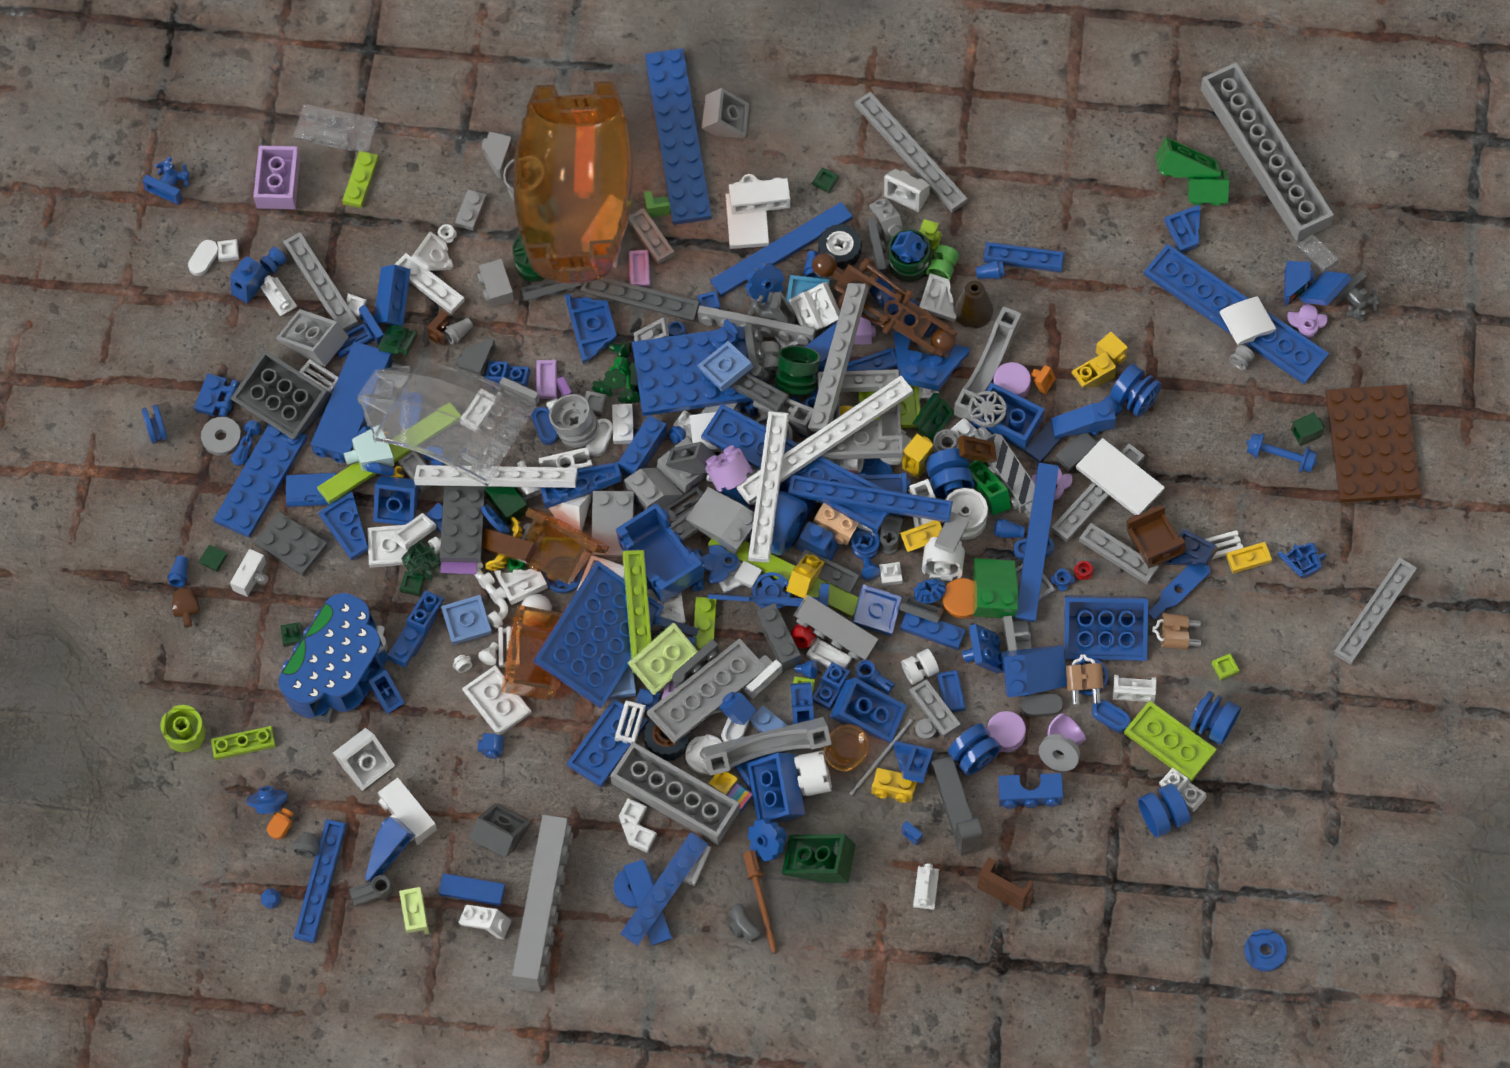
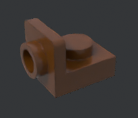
[427,310,450,346]

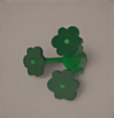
[592,357,640,404]

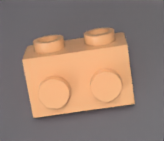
[813,503,859,545]

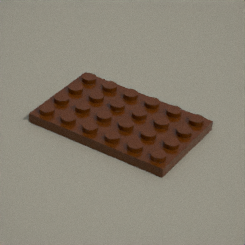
[1325,385,1421,503]

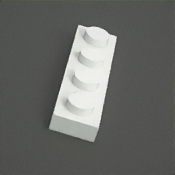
[395,253,465,315]

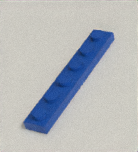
[620,832,708,946]

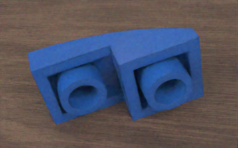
[485,361,531,387]
[812,662,850,711]

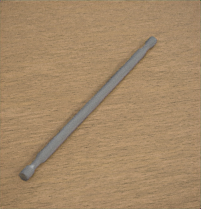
[849,719,913,796]

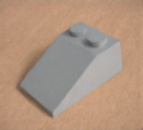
[276,309,349,366]
[685,487,754,554]
[592,491,635,557]

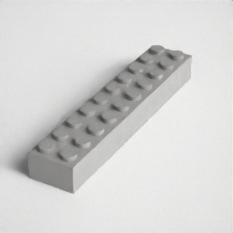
[1200,62,1334,242]

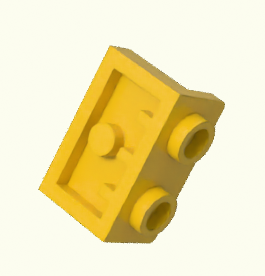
[871,768,917,803]

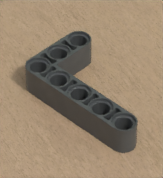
[931,756,982,855]

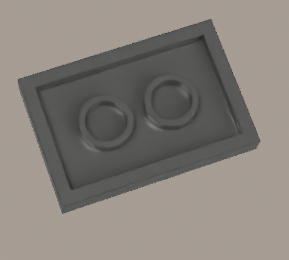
[254,512,328,577]

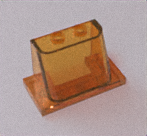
[524,508,610,584]

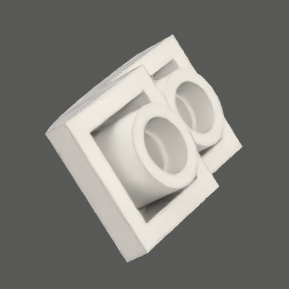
[1159,768,1207,812]

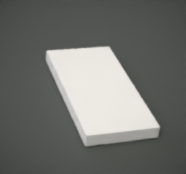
[1076,438,1165,515]

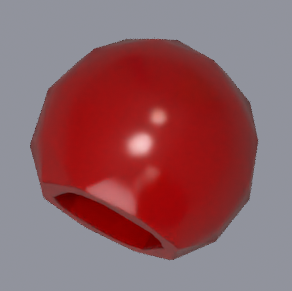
[791,624,816,649]

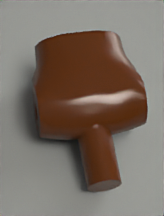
[172,588,200,628]

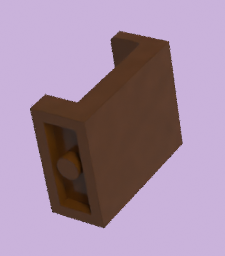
[1126,505,1185,569]
[977,857,1035,912]

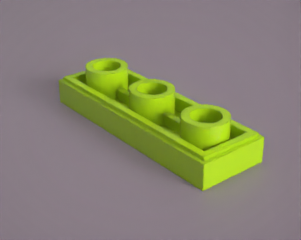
[211,726,276,760]

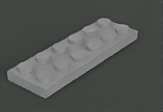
[647,639,767,744]

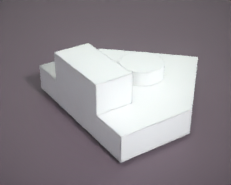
[410,232,453,271]

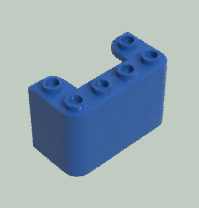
[616,503,705,603]

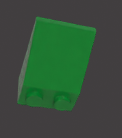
[1155,137,1221,178]
[973,558,1018,619]

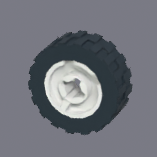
[818,224,861,270]

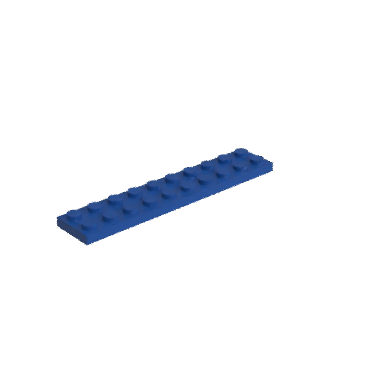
[645,48,712,225]
[1144,244,1329,385]
[701,404,889,532]

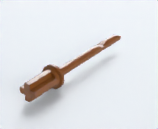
[743,850,776,954]

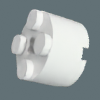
[922,537,965,582]
[794,750,832,796]

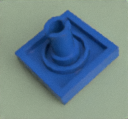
[962,624,1003,674]

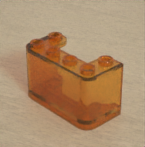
[501,605,563,701]

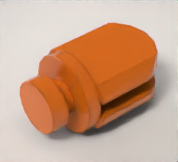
[267,808,294,840]

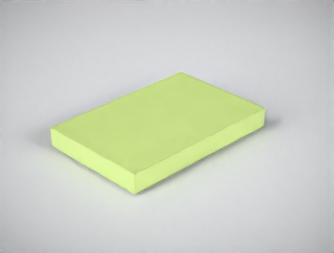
[627,623,698,695]

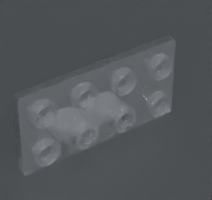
[294,104,378,153]

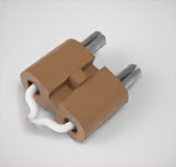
[1152,613,1201,650]
[1066,654,1104,705]

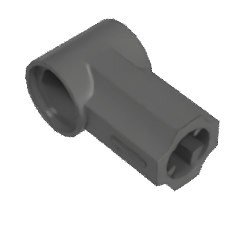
[349,875,393,907]

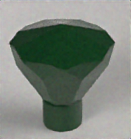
[609,343,631,359]

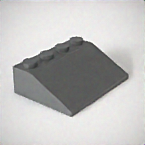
[230,350,332,441]

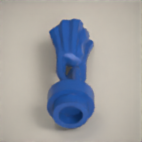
[231,420,261,466]

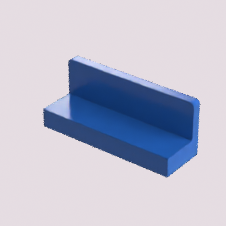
[374,264,411,326]

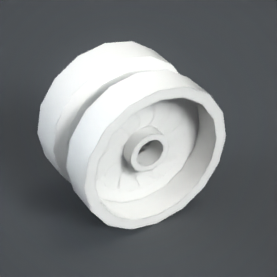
[943,488,988,540]

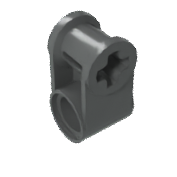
[880,515,903,555]

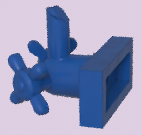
[142,157,190,205]

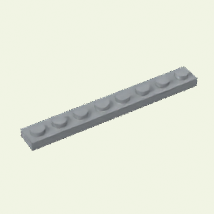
[855,92,968,213]
[808,283,869,432]

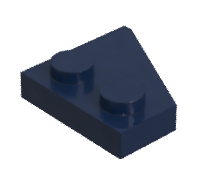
[1164,528,1219,566]

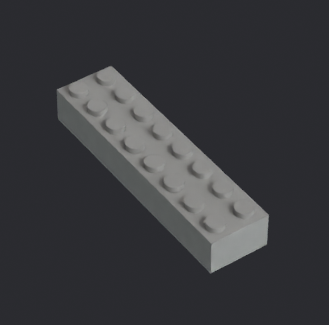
[512,815,573,992]

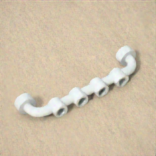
[428,537,508,629]

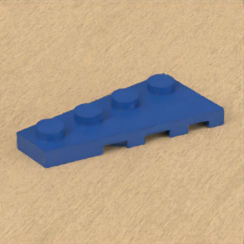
[540,462,622,509]

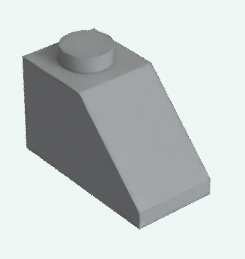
[482,132,513,179]

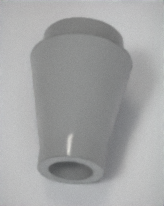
[443,318,473,344]

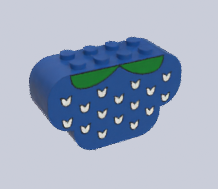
[279,593,387,718]

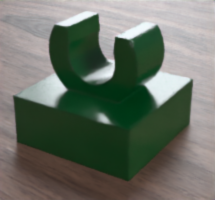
[280,622,303,647]

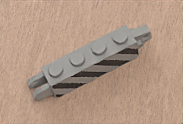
[973,427,1035,520]

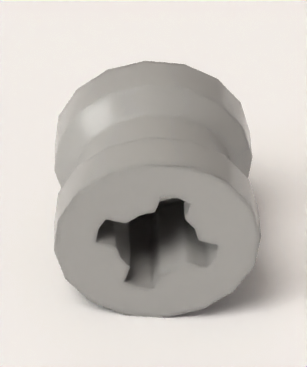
[1229,345,1254,370]

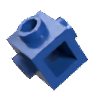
[891,231,927,263]

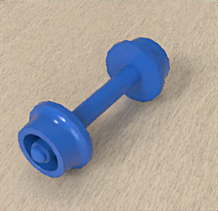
[1246,433,1318,473]

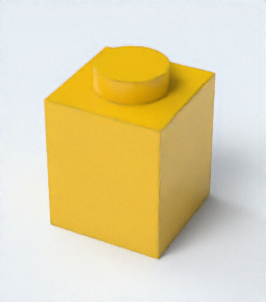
[1095,332,1128,365]

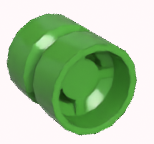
[926,245,959,281]

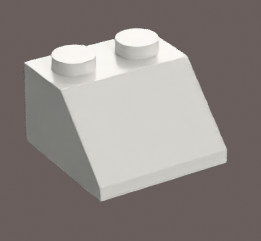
[884,169,930,213]
[333,728,395,791]

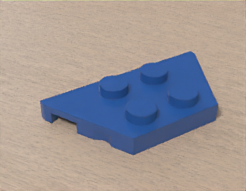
[565,294,617,364]

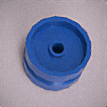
[948,723,1002,776]

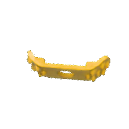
[485,517,523,571]

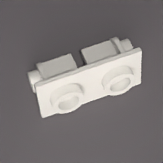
[260,276,297,317]
[913,864,939,910]

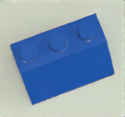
[747,753,805,823]

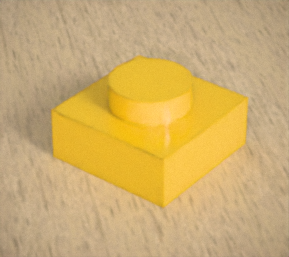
[709,771,738,796]

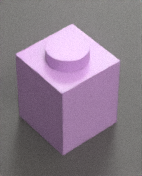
[853,318,876,345]

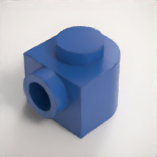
[478,733,504,759]

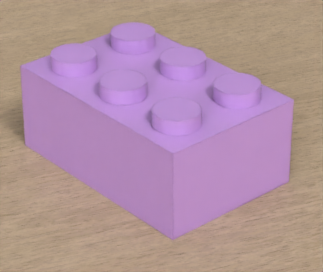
[253,146,301,209]

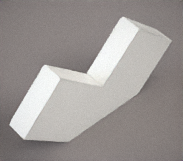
[619,798,657,853]

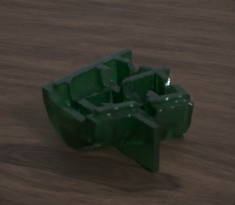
[401,538,441,581]

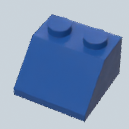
[373,476,419,525]

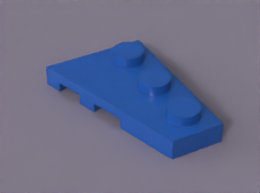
[318,491,368,561]

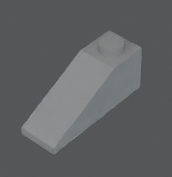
[753,399,813,437]

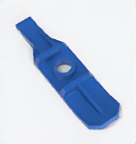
[1148,565,1211,620]

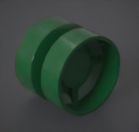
[888,229,930,282]

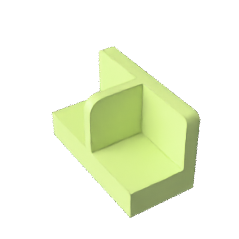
[399,887,429,935]

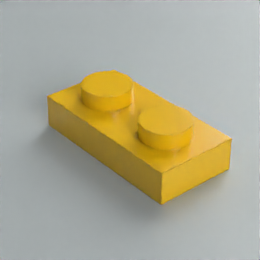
[900,520,942,553]
[1226,542,1272,574]

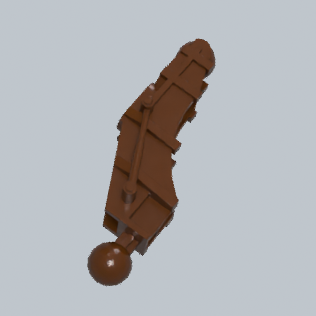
[812,253,958,357]

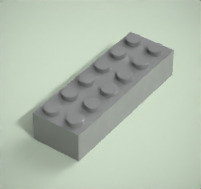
[610,742,740,845]

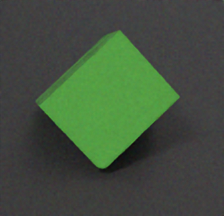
[644,191,671,218]

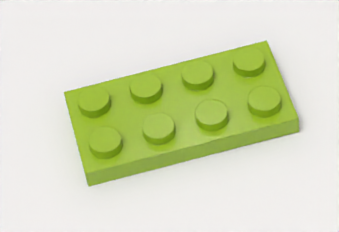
[1124,700,1216,783]

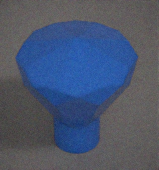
[861,557,880,580]
[795,659,818,679]
[261,888,281,909]

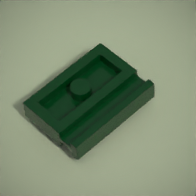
[379,325,418,356]
[912,393,954,442]

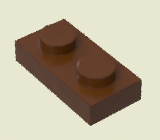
[957,435,997,463]

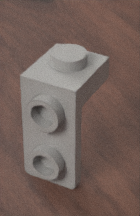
[869,198,903,242]

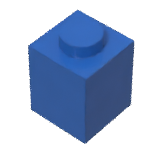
[719,692,757,725]

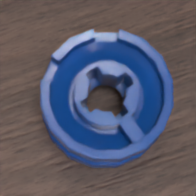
[851,529,880,560]

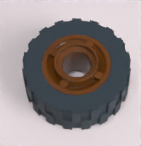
[644,719,690,761]

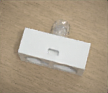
[230,549,269,597]

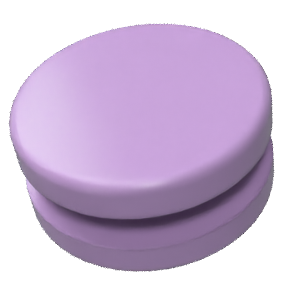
[993,362,1031,398]
[987,711,1026,753]

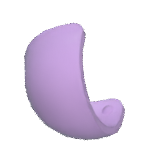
[1048,713,1086,746]

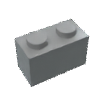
[477,259,514,308]

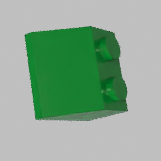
[1187,169,1229,206]

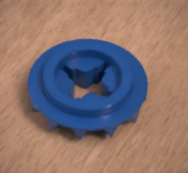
[914,577,946,603]

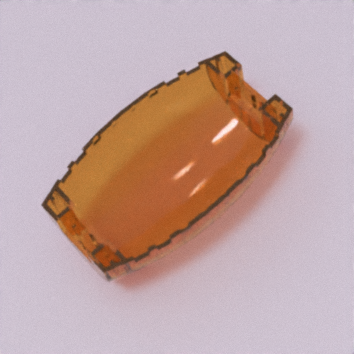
[513,81,634,283]

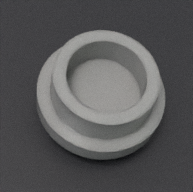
[915,719,936,739]

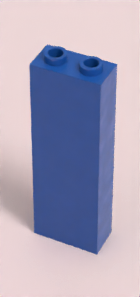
[311,341,393,463]

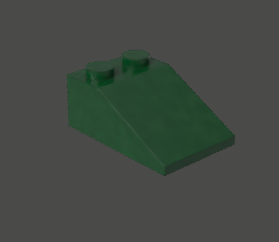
[782,834,856,883]

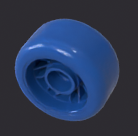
[771,491,808,556]

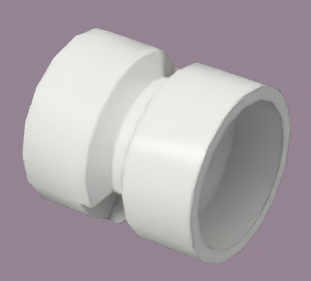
[901,649,939,685]

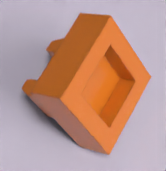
[1030,365,1056,394]

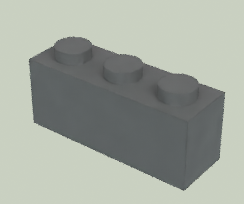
[756,603,801,672]

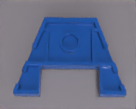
[893,331,970,391]

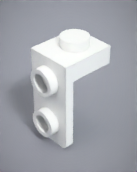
[459,905,512,939]

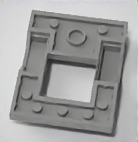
[818,370,903,460]

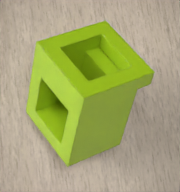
[919,219,942,251]

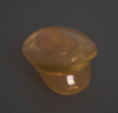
[824,724,870,771]

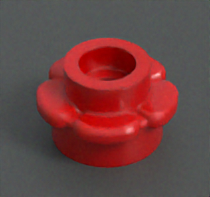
[1074,561,1094,580]

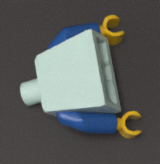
[344,424,404,478]

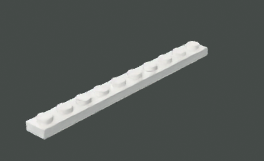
[737,376,913,504]

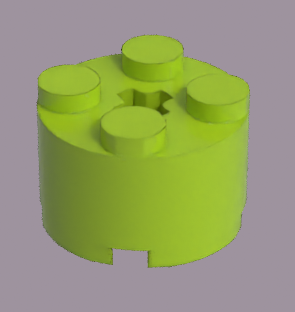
[160,705,206,752]

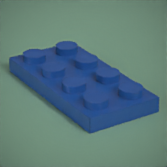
[566,699,648,788]

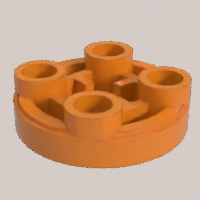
[942,578,974,619]

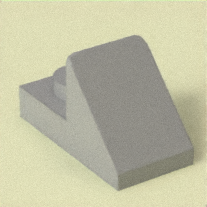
[634,317,669,341]

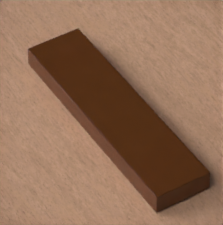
[482,528,538,564]

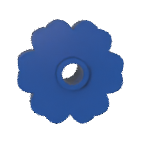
[745,263,784,303]
[748,818,787,861]

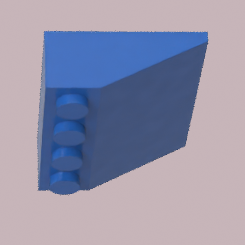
[1064,595,1148,661]

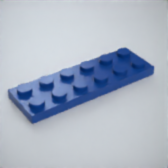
[213,424,307,538]

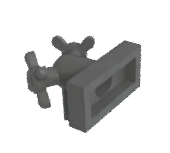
[1330,271,1379,321]
[748,292,796,324]

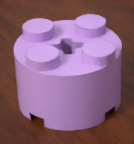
[705,445,753,492]

